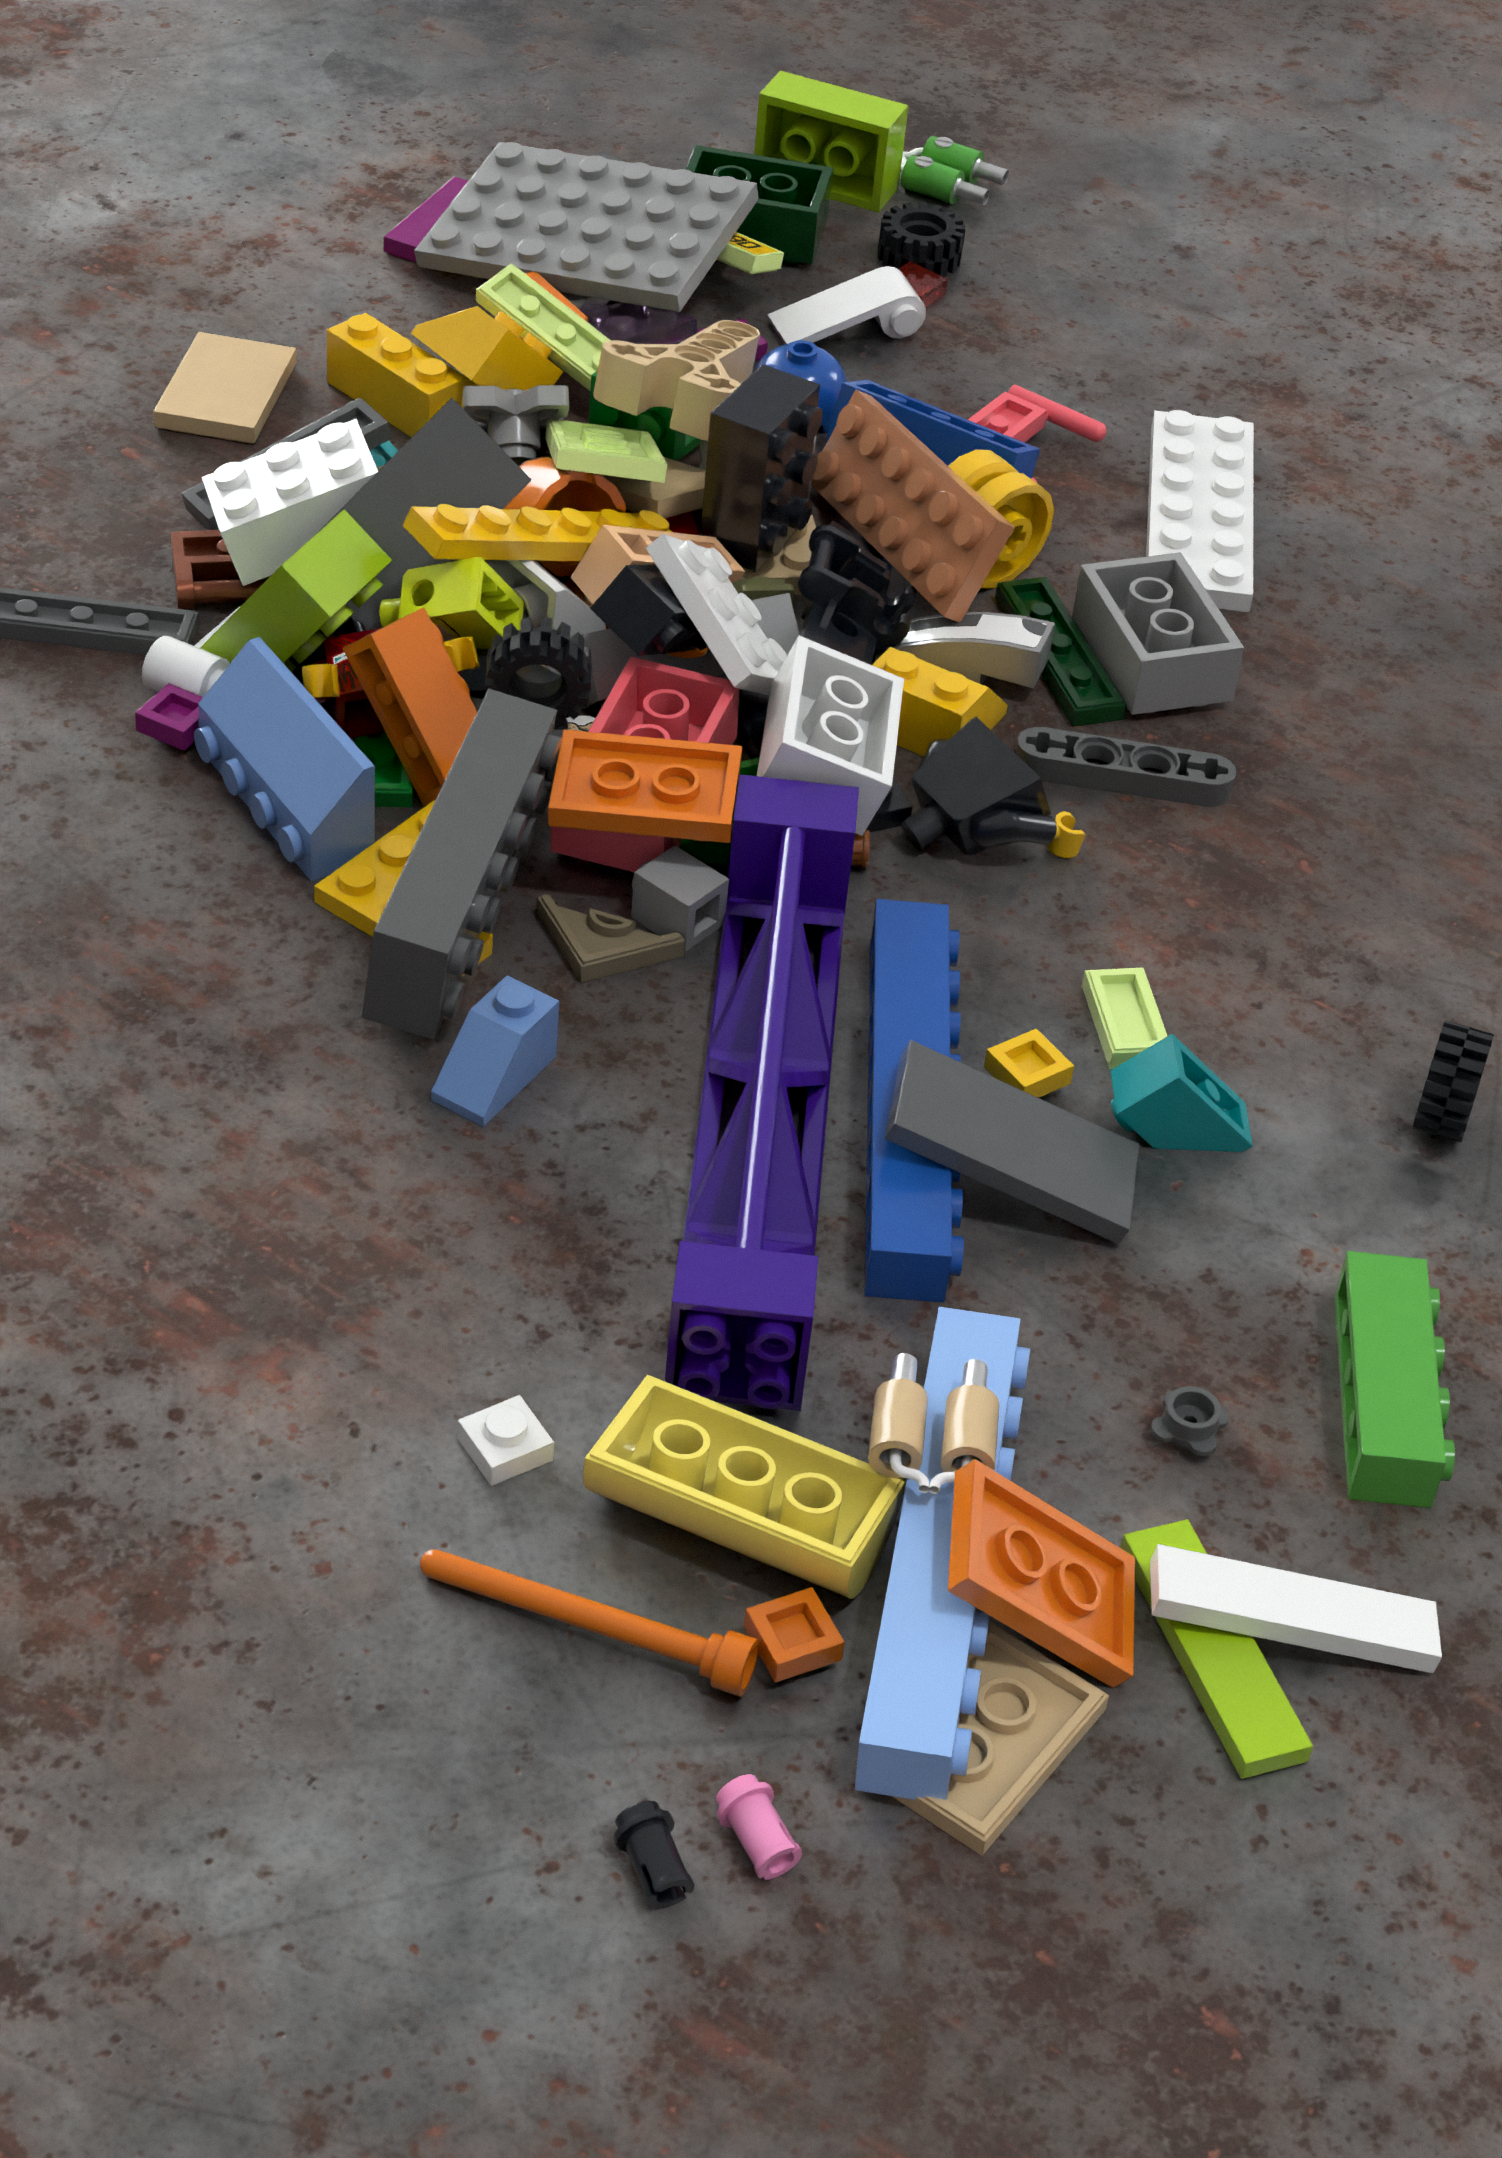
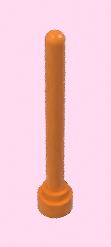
[420,1549,760,1697]

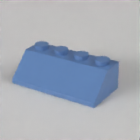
[194,637,375,882]

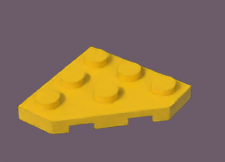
[314,800,493,976]

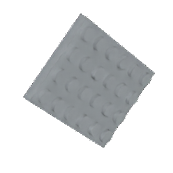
[414,142,759,312]

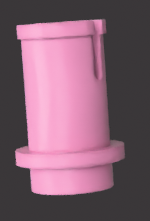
[716,1774,803,1880]

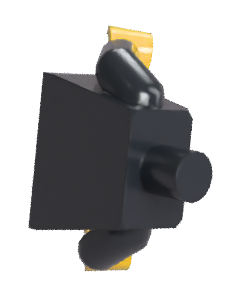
[901,717,1086,858]

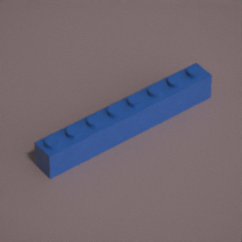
[864,899,964,1303]

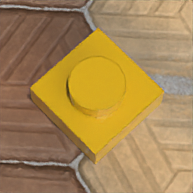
[984,1029,1074,1098]

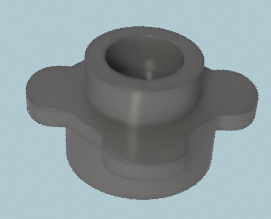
[1150,1386,1229,1456]

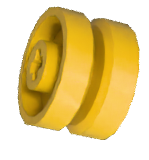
[948,449,1054,588]

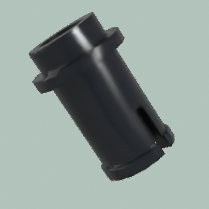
[614,1801,695,1909]

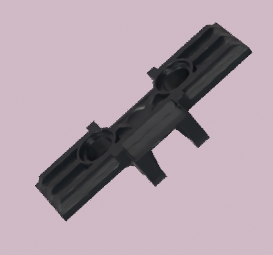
[798,520,917,665]

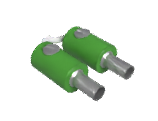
[901,135,1009,205]

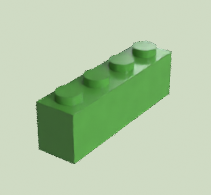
[1334,1251,1455,1508]

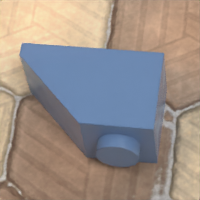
[431,975,559,1127]

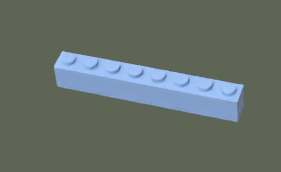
[855,1307,1031,1800]

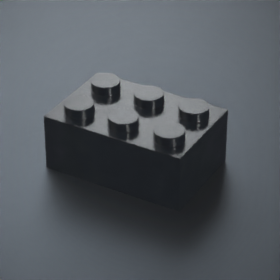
[700,364,823,572]

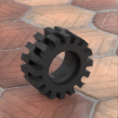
[877,202,965,279]
[485,617,592,728]
[1412,1020,1494,1142]

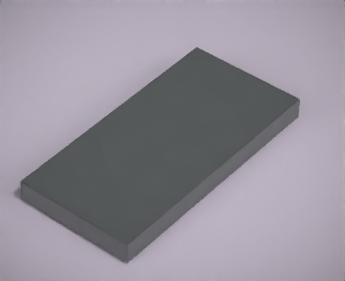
[315,398,532,630]
[884,1040,1139,1244]

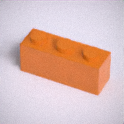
[343,607,477,806]

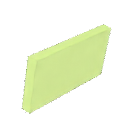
[545,418,667,483]

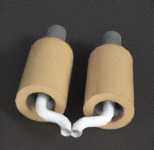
[868,1353,1000,1494]

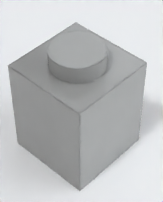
[631,845,729,952]

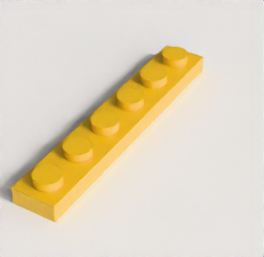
[403,504,672,561]

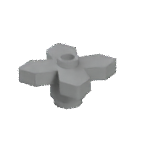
[462,385,569,465]

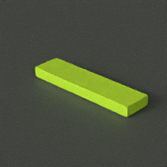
[1120,1519,1313,1779]

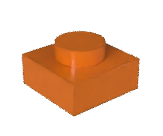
[743,1587,845,1683]

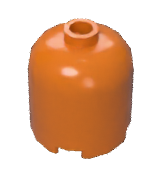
[504,457,626,577]

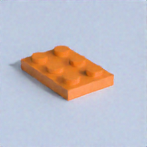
[548,729,742,843]
[948,1459,1135,1688]

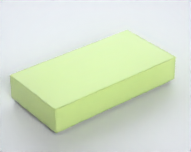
[1082,967,1167,1069]

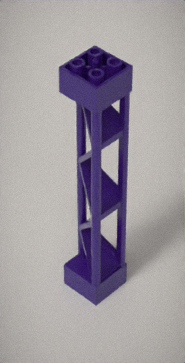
[665,774,859,1411]

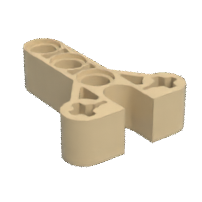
[593,320,760,441]

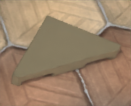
[536,894,685,983]

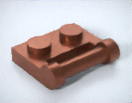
[171,530,270,609]

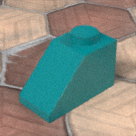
[1110,1034,1253,1152]

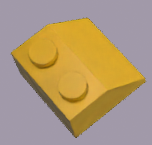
[411,306,564,391]
[872,647,1008,757]

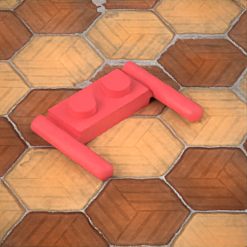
[968,385,1107,483]

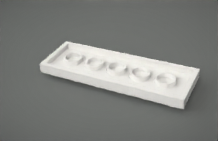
[1146,410,1254,612]

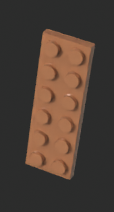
[811,390,1015,622]

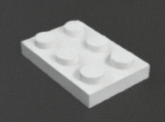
[646,534,787,695]

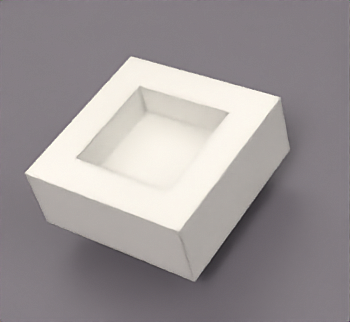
[457,1395,554,1486]

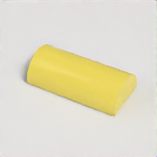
[583,1375,907,1599]

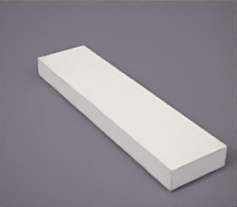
[1150,1544,1442,1673]

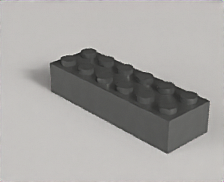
[362,688,562,1040]

